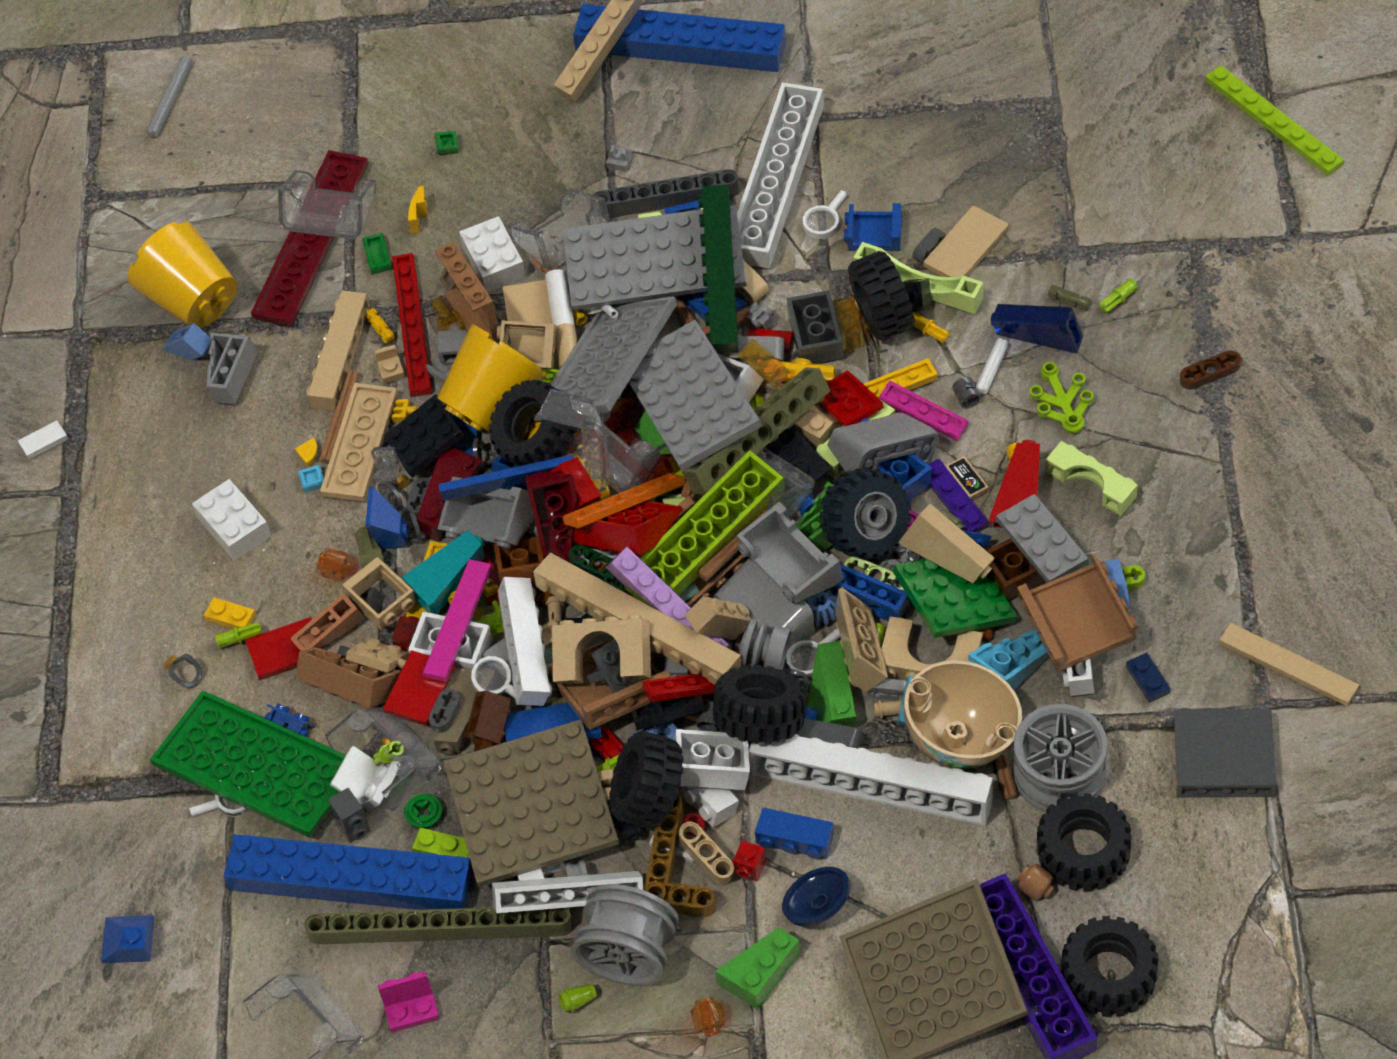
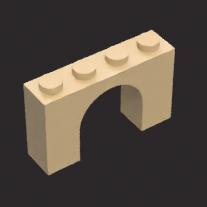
[552,615,651,685]
[881,616,983,681]

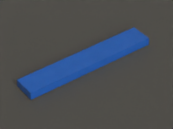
[439,455,574,501]

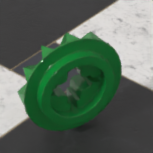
[404,794,443,828]

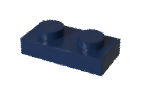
[1126,653,1170,703]

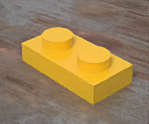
[203,597,256,629]

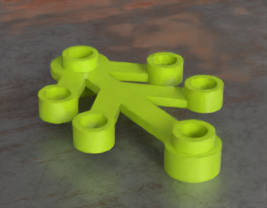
[1029,362,1094,434]

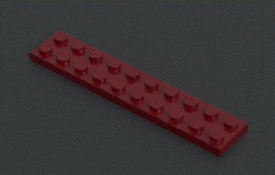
[251,150,369,327]

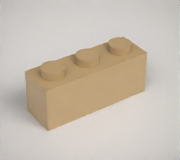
[685,596,751,640]

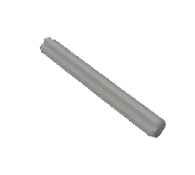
[146,55,192,138]

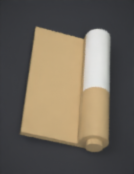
[503,269,577,370]

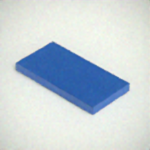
[505,703,602,742]

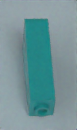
[402,530,485,614]

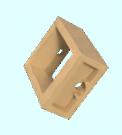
[497,320,557,369]
[342,557,416,630]

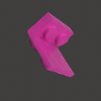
[378,972,440,1033]

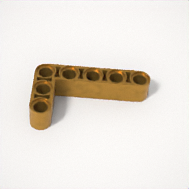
[644,794,716,917]

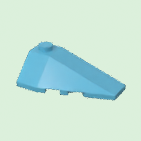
[968,630,1049,690]

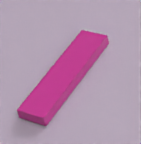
[879,380,969,442]

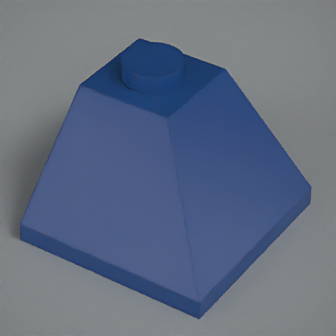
[366,487,411,550]
[101,915,155,963]

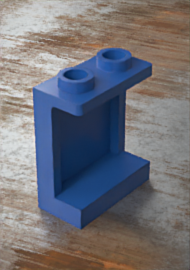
[844,203,902,251]

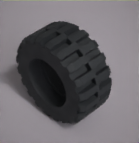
[848,251,914,340]
[489,380,578,466]
[713,665,806,744]
[609,731,684,829]
[1037,793,1132,891]
[1061,916,1159,1017]

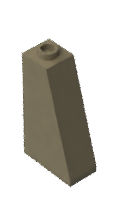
[433,668,497,755]

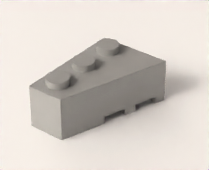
[207,333,258,404]

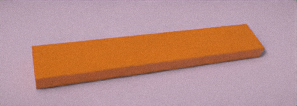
[563,473,685,528]

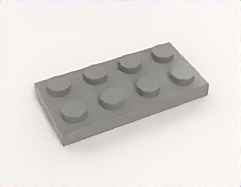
[996,494,1088,583]

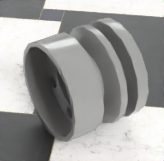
[739,619,791,670]

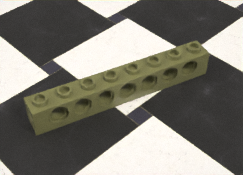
[682,367,831,495]

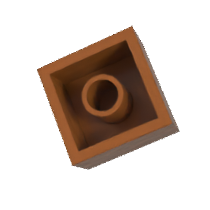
[494,536,543,589]

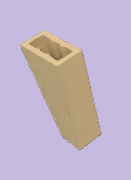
[898,504,995,583]

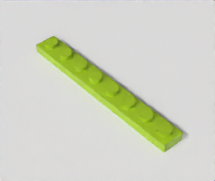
[1205,65,1344,177]

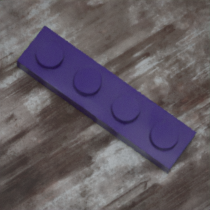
[928,459,989,532]

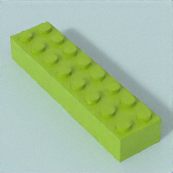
[624,450,785,609]

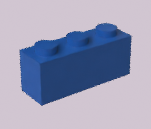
[755,807,834,859]

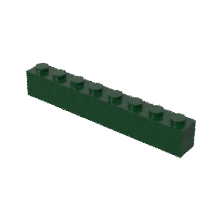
[698,184,739,354]

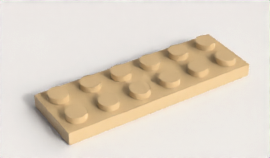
[320,383,398,502]

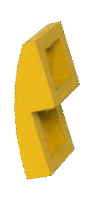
[408,186,427,234]

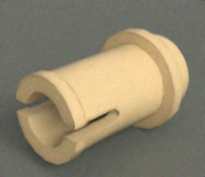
[545,596,564,625]
[873,700,902,719]

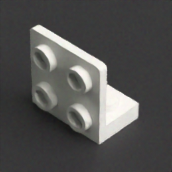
[330,746,401,811]

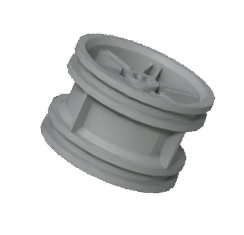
[1014,704,1108,812]
[570,884,679,986]

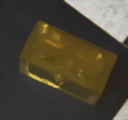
[832,296,864,351]
[738,338,790,389]

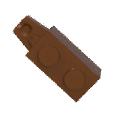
[464,690,511,752]

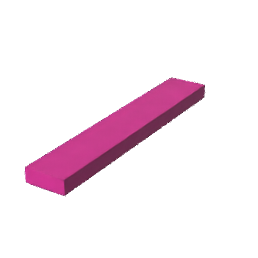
[423,559,492,682]

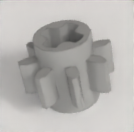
[747,302,774,329]

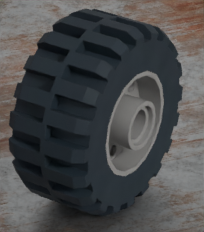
[820,469,912,559]

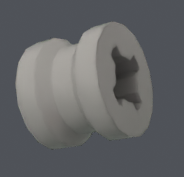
[565,860,588,877]

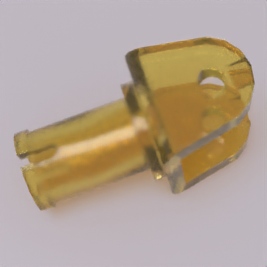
[431,297,465,331]

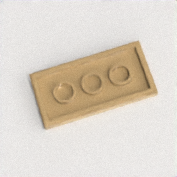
[923,205,1009,277]

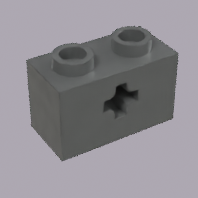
[328,787,370,843]

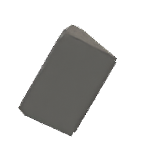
[357,587,384,614]

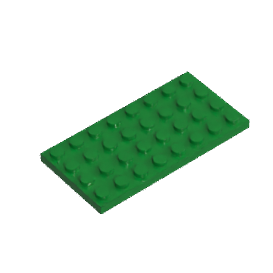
[150,690,346,838]

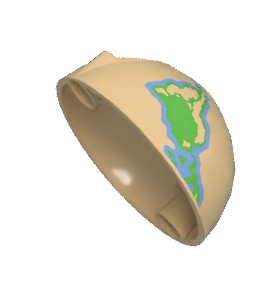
[904,660,1022,769]

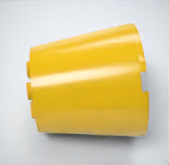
[128,221,238,328]
[437,324,547,434]

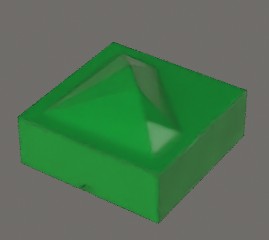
[434,131,459,155]

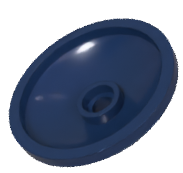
[782,866,851,926]

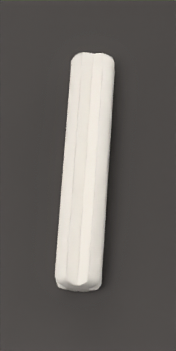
[976,338,1008,395]

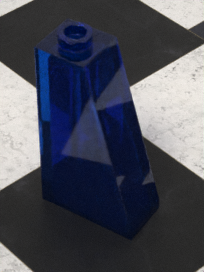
[991,304,1083,353]

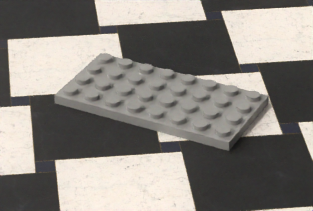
[563,205,747,310]
[533,296,678,421]
[629,320,763,471]

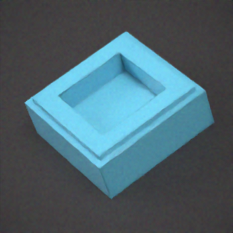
[298,465,324,493]

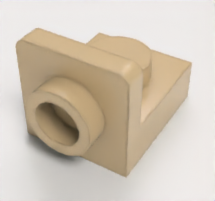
[374,345,405,384]

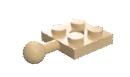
[346,638,409,673]

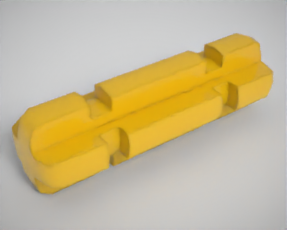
[365,308,395,343]

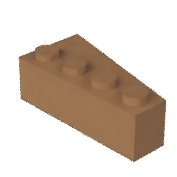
[296,647,401,709]

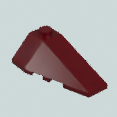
[525,472,577,563]

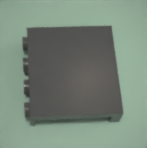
[1173,707,1277,798]

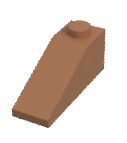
[290,593,364,651]

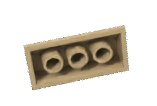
[835,587,888,692]

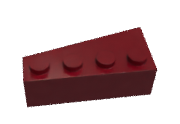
[416,447,485,542]

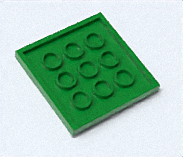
[892,559,1017,638]

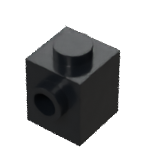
[903,278,932,312]

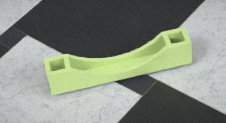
[853,242,984,315]

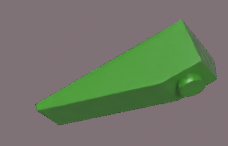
[807,641,856,728]

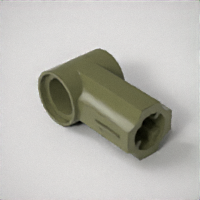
[354,526,385,569]

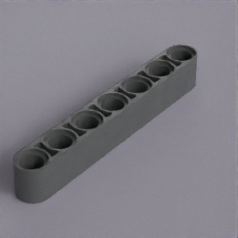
[591,169,739,219]
[697,701,863,749]

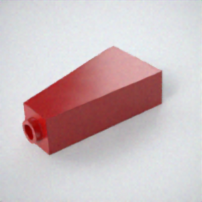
[989,440,1040,528]

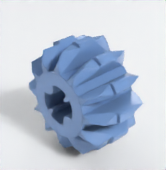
[804,589,837,628]

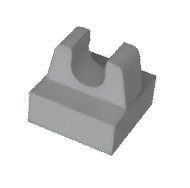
[606,145,633,172]

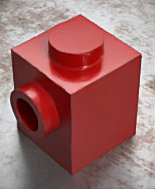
[733,840,766,882]

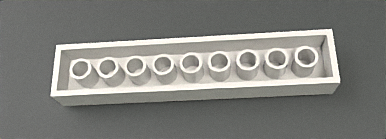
[737,82,824,269]
[749,734,993,826]

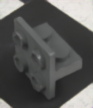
[586,638,638,693]

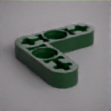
[569,545,625,622]

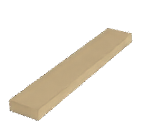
[1219,623,1359,707]

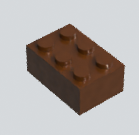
[986,538,1046,601]

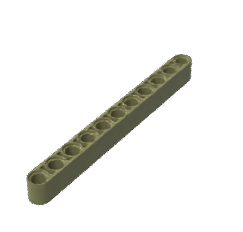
[304,907,573,944]

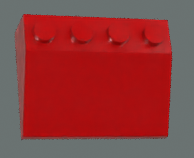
[572,500,682,556]

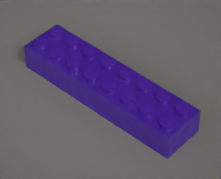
[980,873,1097,1059]

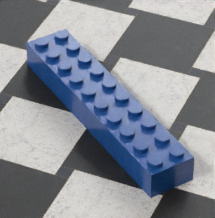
[573,4,786,72]
[223,834,474,910]

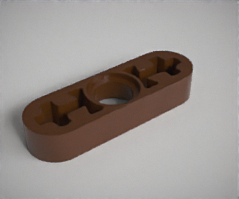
[1180,351,1241,390]

